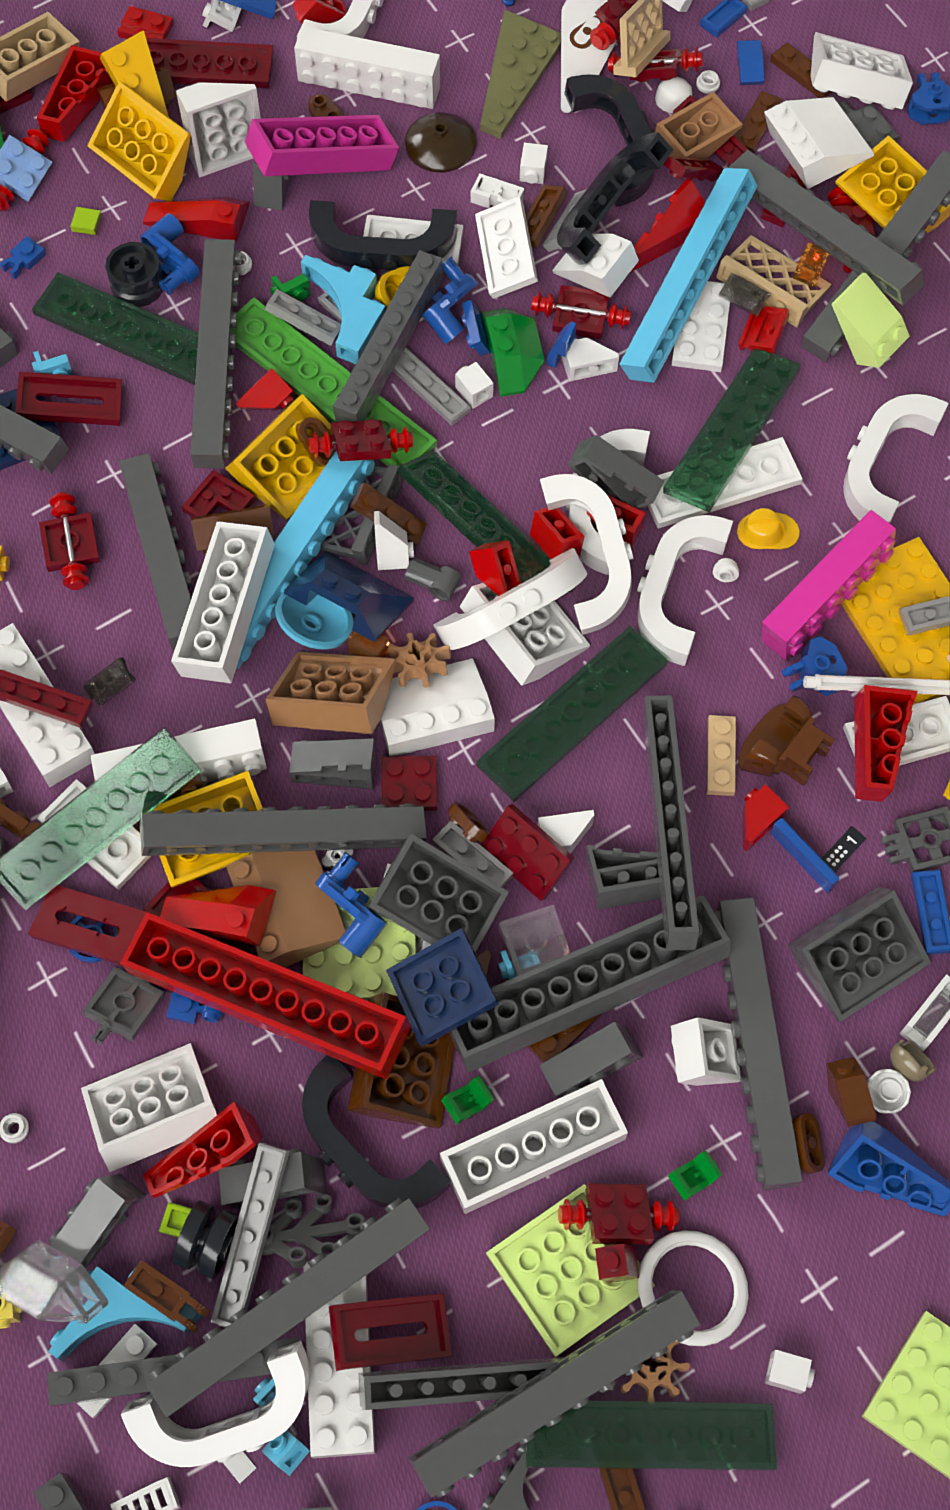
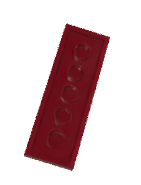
[146,38,274,88]

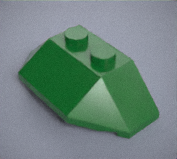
[481,308,545,397]

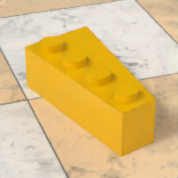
[100,30,169,117]

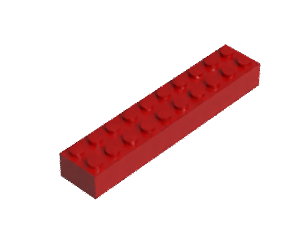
[120,912,411,1080]

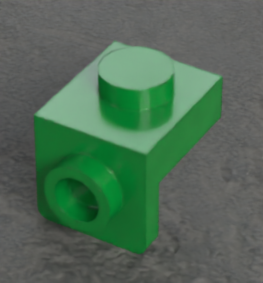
[270,273,311,302]
[441,1076,494,1125]
[668,1150,722,1201]

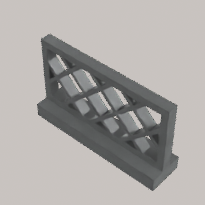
[320,464,404,566]

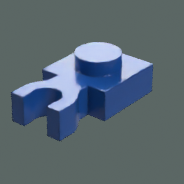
[0,236,46,279]

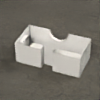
[471,174,524,208]

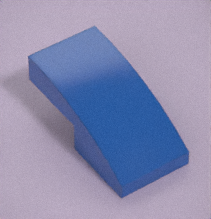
[737,40,764,85]
[546,321,576,368]

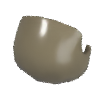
[890,1039,936,1082]

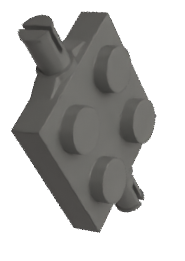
[839,100,899,150]
[83,967,164,1045]

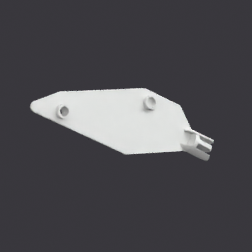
[561,0,617,113]

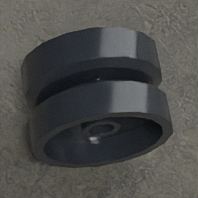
[105,242,164,307]
[173,1200,239,1279]

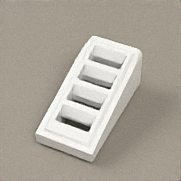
[110,1477,181,1510]

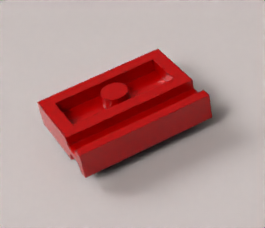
[117,6,174,39]
[738,305,789,354]

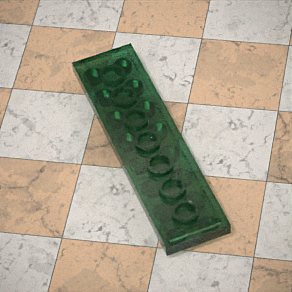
[32,272,199,385]
[663,348,801,513]
[397,451,576,602]
[476,626,668,802]
[0,727,201,911]
[526,1401,777,1471]

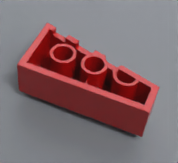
[37,45,114,142]
[854,685,918,802]

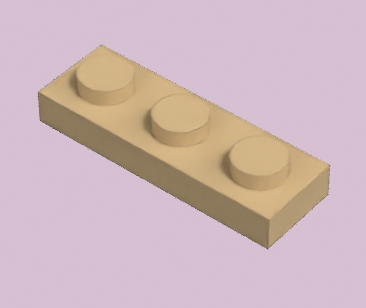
[706,715,736,796]

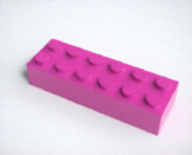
[244,115,399,176]
[762,510,896,661]

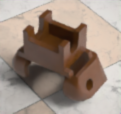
[738,695,835,786]

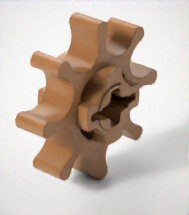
[388,633,451,688]
[620,1341,690,1406]

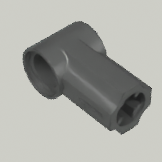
[405,558,461,601]

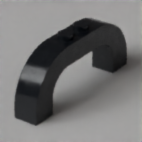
[564,74,655,207]
[557,132,674,264]
[309,200,457,271]
[302,1056,451,1209]

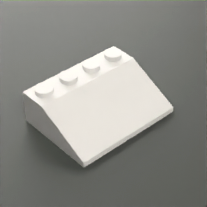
[810,32,913,110]
[176,83,261,178]
[764,97,874,189]
[460,568,590,686]
[379,658,495,757]
[81,1043,218,1172]

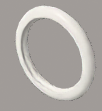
[638,1230,749,1346]

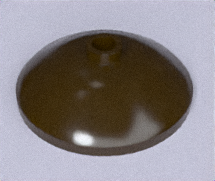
[405,112,476,173]

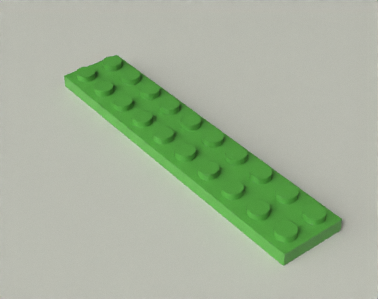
[233,298,437,478]

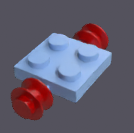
[0,129,52,211]

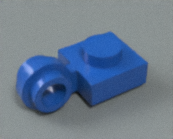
[166,992,223,1024]

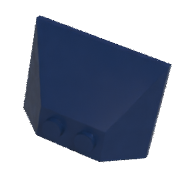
[284,551,414,642]

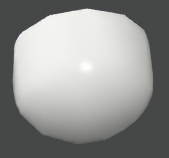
[655,77,692,113]
[867,1069,911,1113]

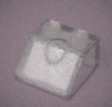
[499,904,570,976]

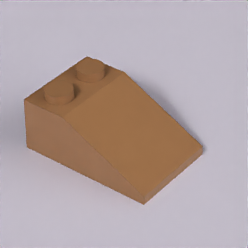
[655,92,743,159]

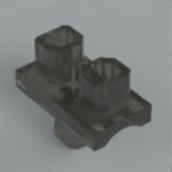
[719,272,770,317]
[84,657,136,706]

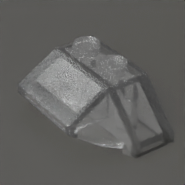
[0,1239,109,1323]

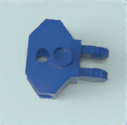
[907,72,950,125]
[781,636,847,696]

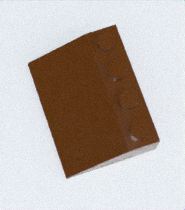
[347,992,455,1129]

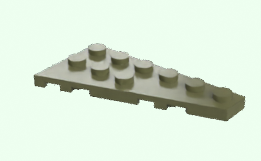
[480,9,561,139]

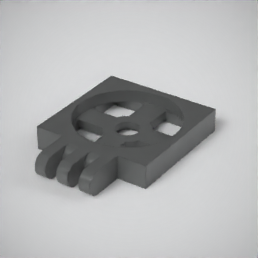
[881,806,950,872]

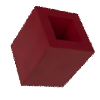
[595,1244,639,1283]

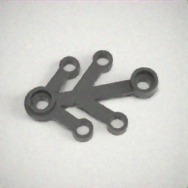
[262,1194,367,1268]

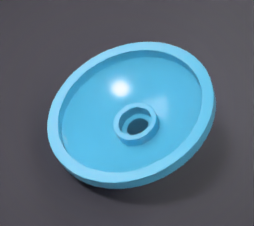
[275,591,353,649]

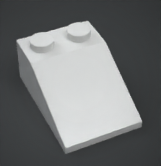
[552,234,639,297]

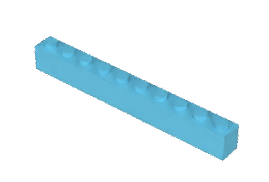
[619,168,758,383]
[236,451,375,669]

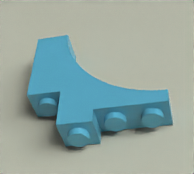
[301,255,385,364]
[48,1267,202,1362]

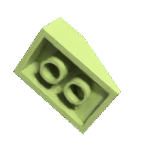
[832,273,910,368]

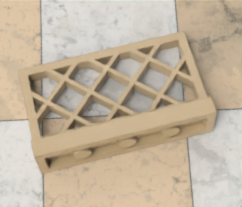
[614,0,671,77]
[716,235,832,328]

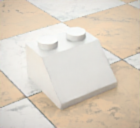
[671,1017,741,1086]

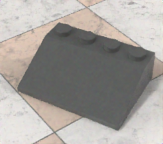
[368,833,509,952]
[788,887,931,1022]

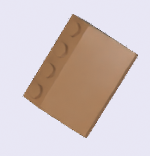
[266,652,396,734]
[226,851,346,968]

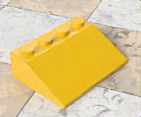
[87,81,191,201]
[835,135,950,234]
[225,394,333,520]
[142,771,263,888]

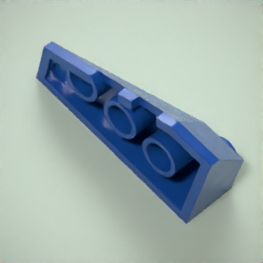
[828,1121,950,1217]

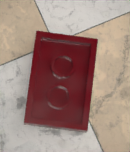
[481,804,575,901]

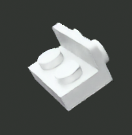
[202,0,241,32]

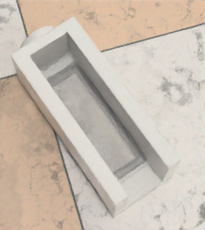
[900,974,950,1052]

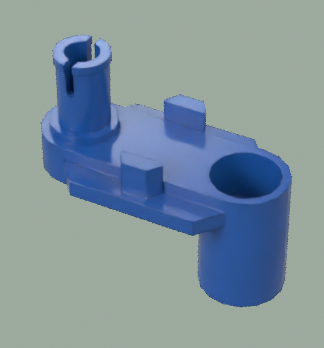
[140,213,200,295]
[421,256,478,344]
[315,852,388,958]

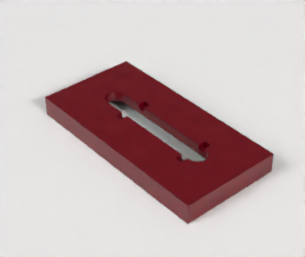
[16,372,122,426]
[28,883,149,966]
[328,1293,452,1371]

